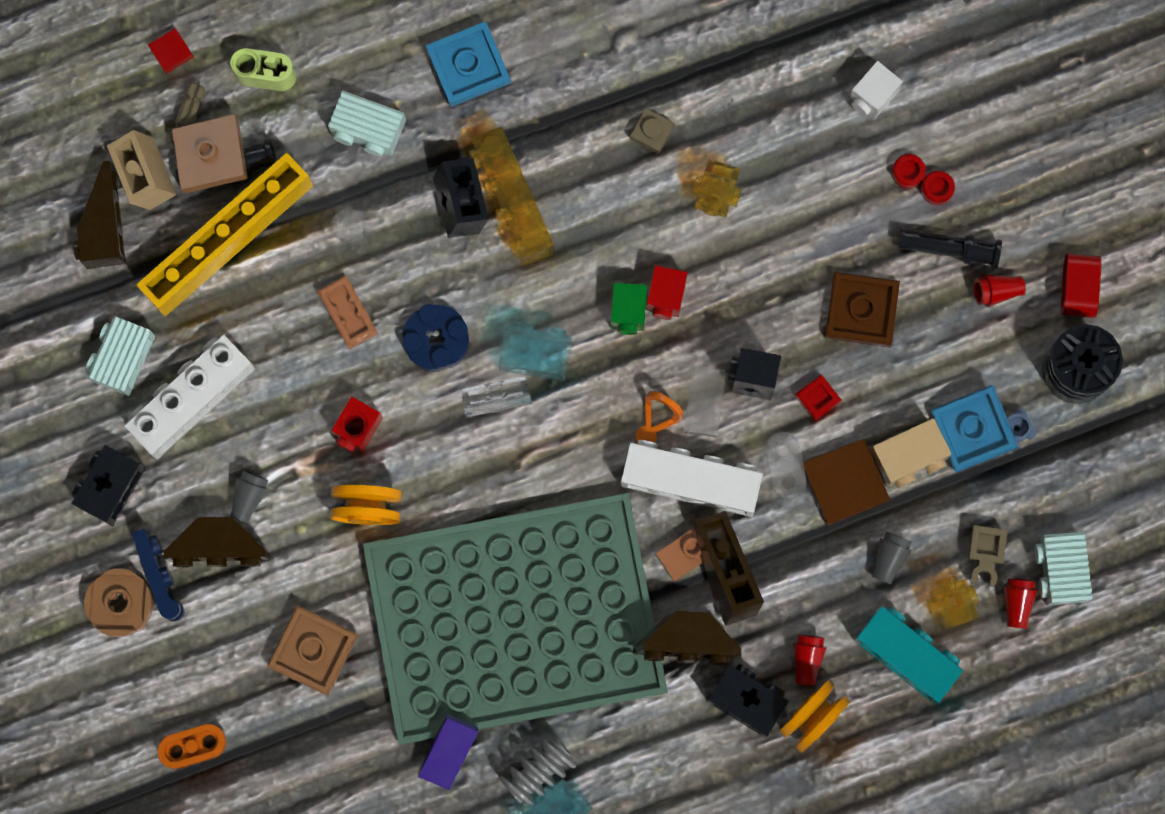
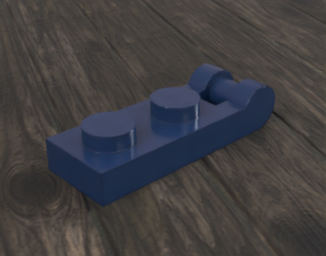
[131,529,185,622]

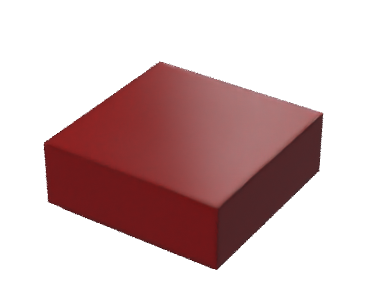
[148,28,194,74]
[794,374,842,422]

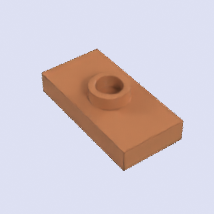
[317,275,378,350]
[655,527,704,582]

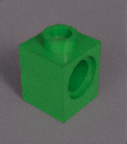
[611,283,647,335]

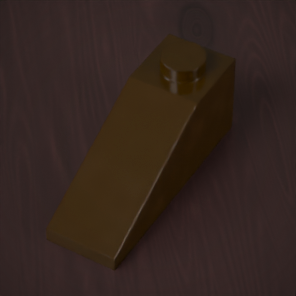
[73,160,126,269]
[694,511,764,626]

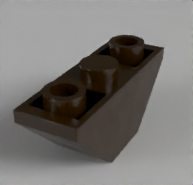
[163,517,270,568]
[633,611,741,665]

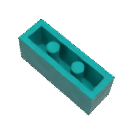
[854,606,964,705]

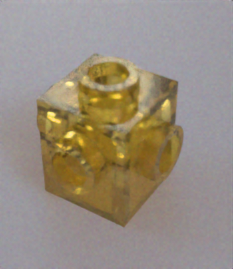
[692,159,742,217]
[926,576,979,631]

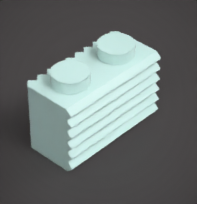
[328,91,406,157]
[86,316,155,396]
[1035,532,1093,605]

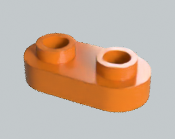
[158,724,227,769]

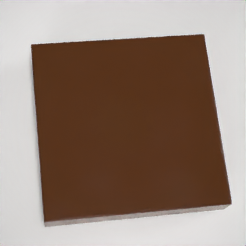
[825,272,900,348]
[802,438,890,527]

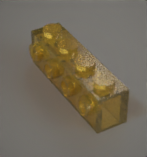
[469,126,555,266]

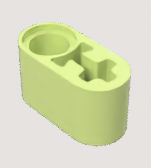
[230,48,296,91]

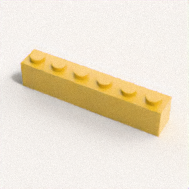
[136,153,313,317]

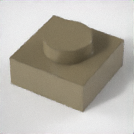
[630,108,675,154]

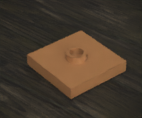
[172,114,248,194]
[266,605,359,697]

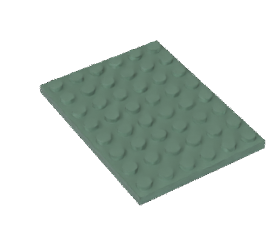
[363,493,668,745]

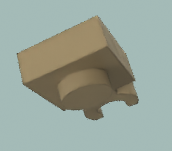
[968,525,1008,587]

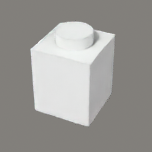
[849,61,903,120]

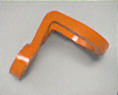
[635,391,683,444]

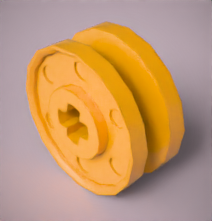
[329,485,402,525]
[779,680,851,753]

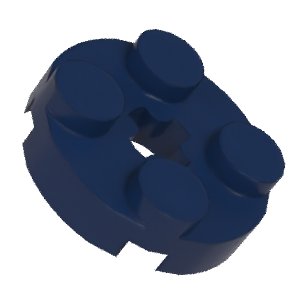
[402,304,469,372]

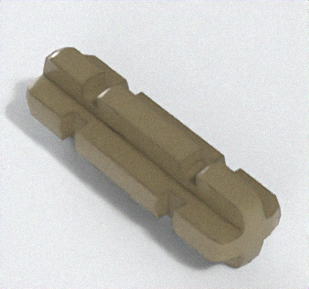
[170,83,205,144]

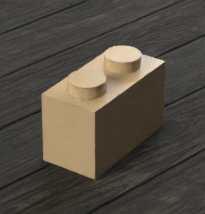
[107,130,177,210]
[870,418,952,489]

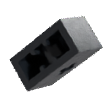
[433,158,489,238]
[727,348,781,400]
[71,445,146,527]
[707,664,789,738]

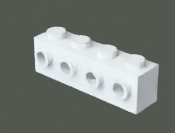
[125,335,255,460]
[621,440,763,517]

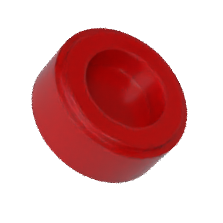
[892,154,926,189]
[921,171,955,205]

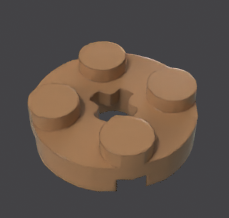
[84,569,154,637]

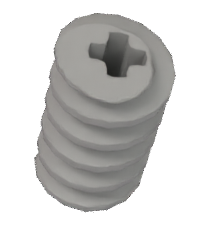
[499,733,577,806]

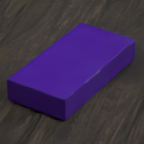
[418,714,479,790]

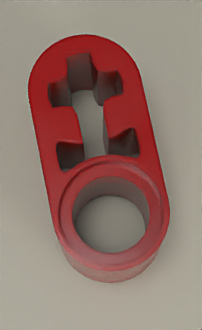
[1060,253,1102,318]

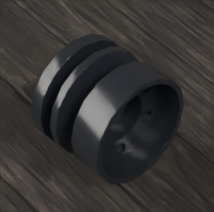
[1042,324,1123,404]

